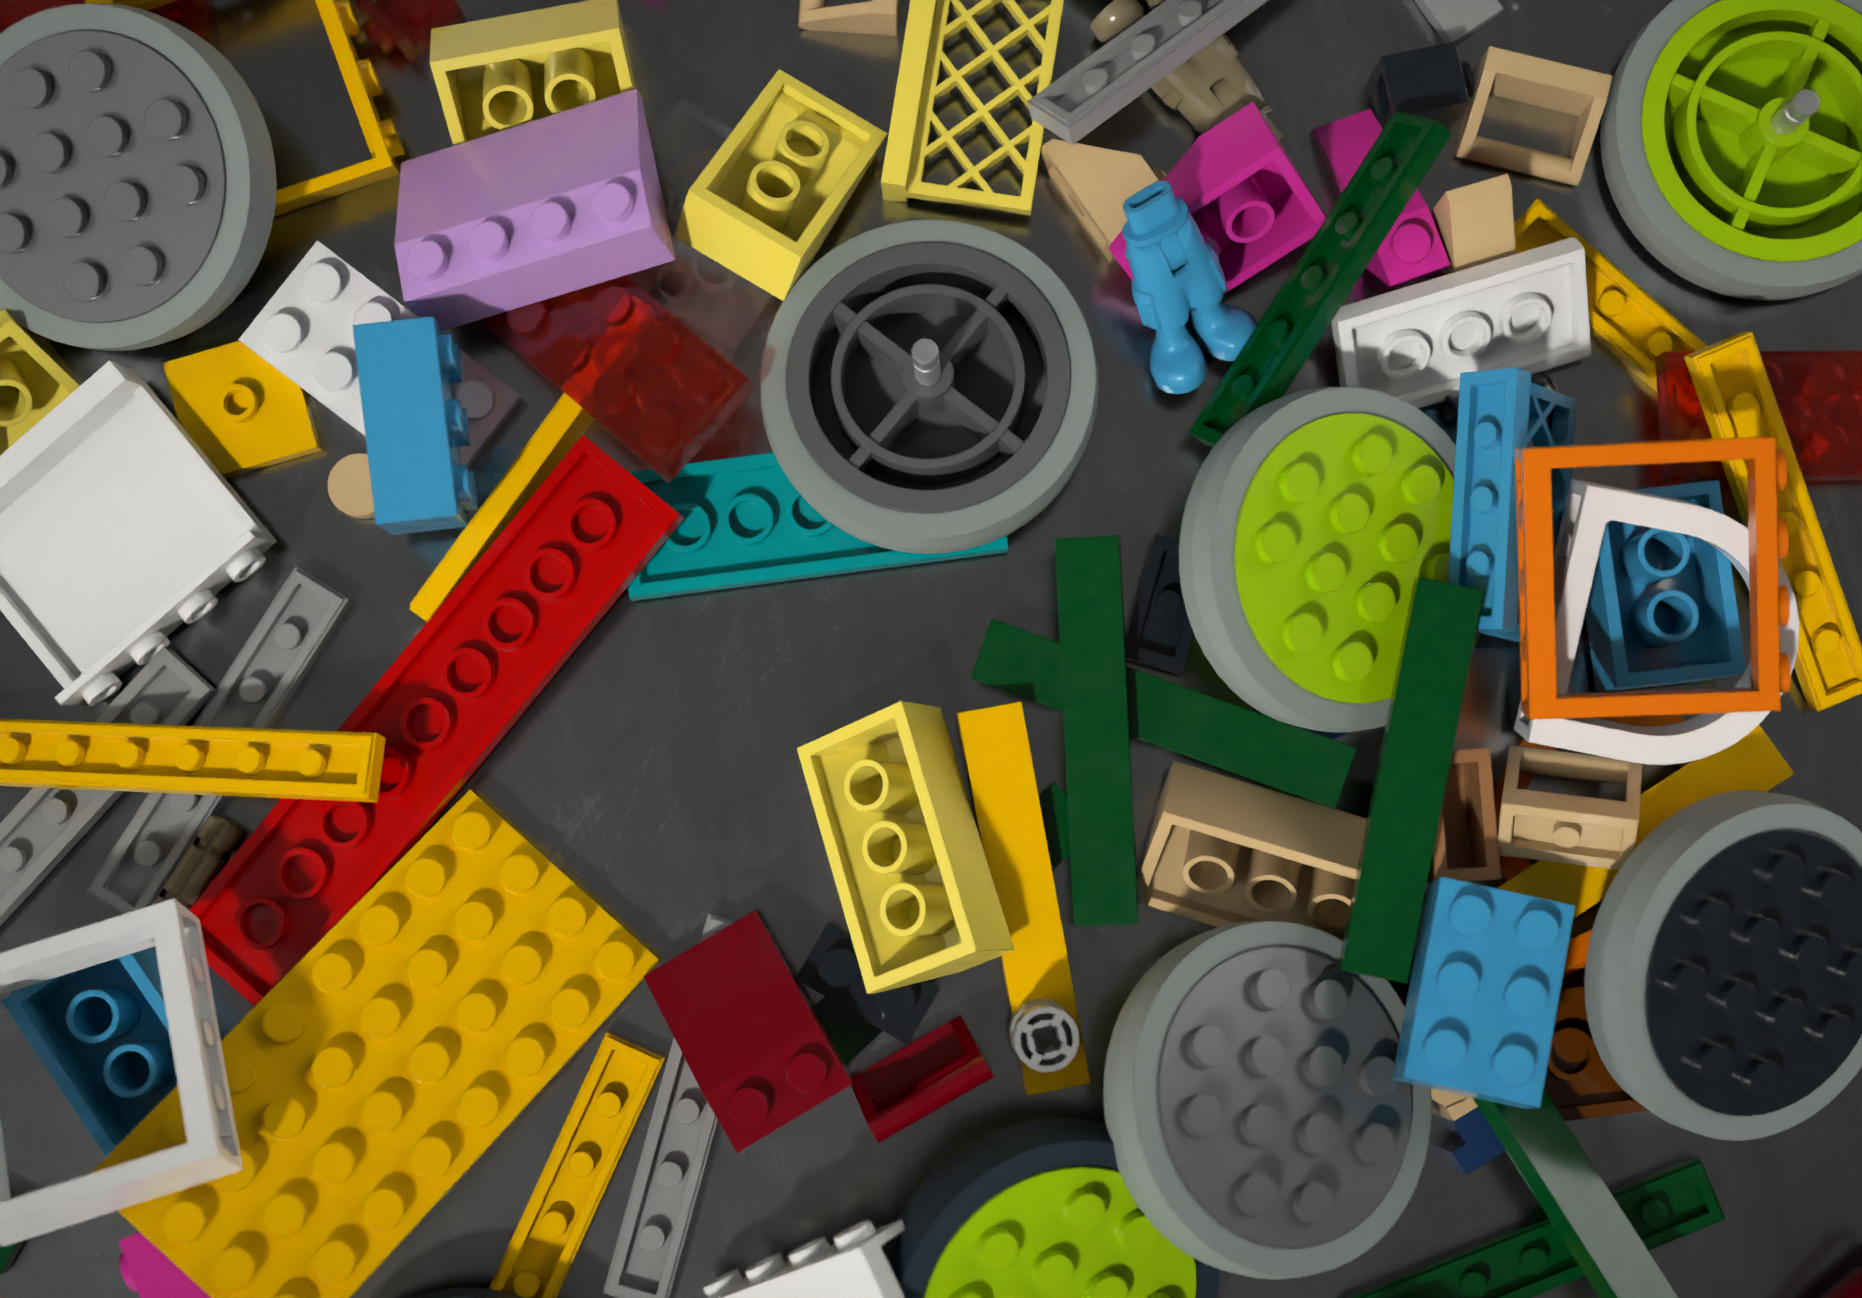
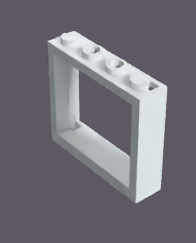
[0,898,243,1247]

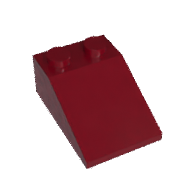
[643,910,854,1153]

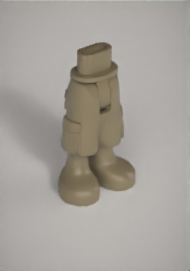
[1090,0,1285,143]

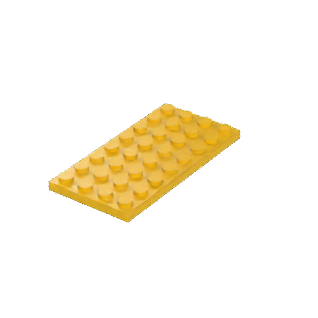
[90,789,660,1298]

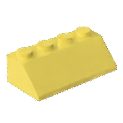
[797,701,1015,994]

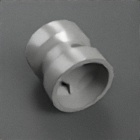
[1008,998,1080,1073]

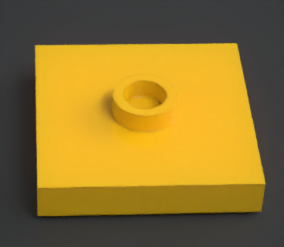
[162,341,323,479]

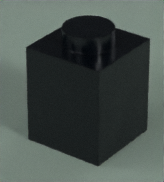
[1371,41,1474,129]

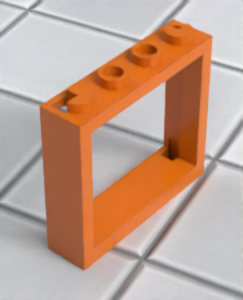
[1514,436,1791,720]

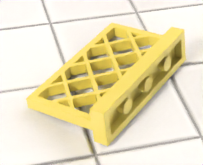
[881,0,1064,216]

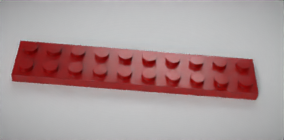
[189,435,684,1007]

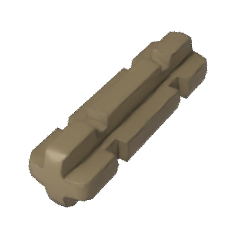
[152,814,242,910]

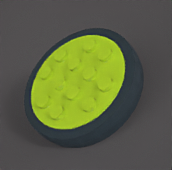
[883,1118,1219,1298]

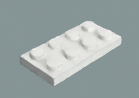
[1331,237,1591,408]
[238,240,522,467]

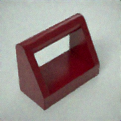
[851,1014,994,1143]

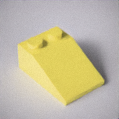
[674,69,888,301]

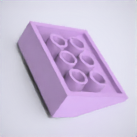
[394,88,676,331]

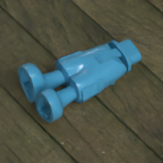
[1122,181,1258,394]

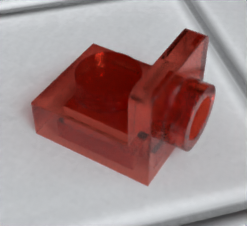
[355,0,463,64]

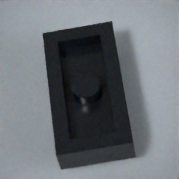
[1125,534,1194,675]
[795,922,940,1045]

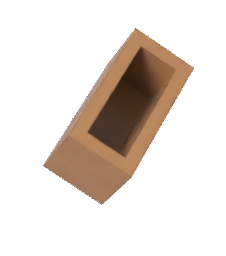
[1427,748,1501,884]

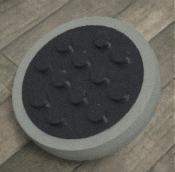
[1584,790,1862,1141]

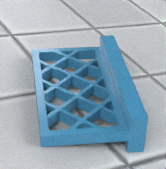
[1448,367,1577,642]

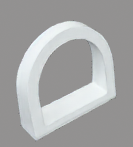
[1514,479,1799,765]

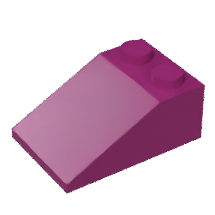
[1109,101,1326,317]

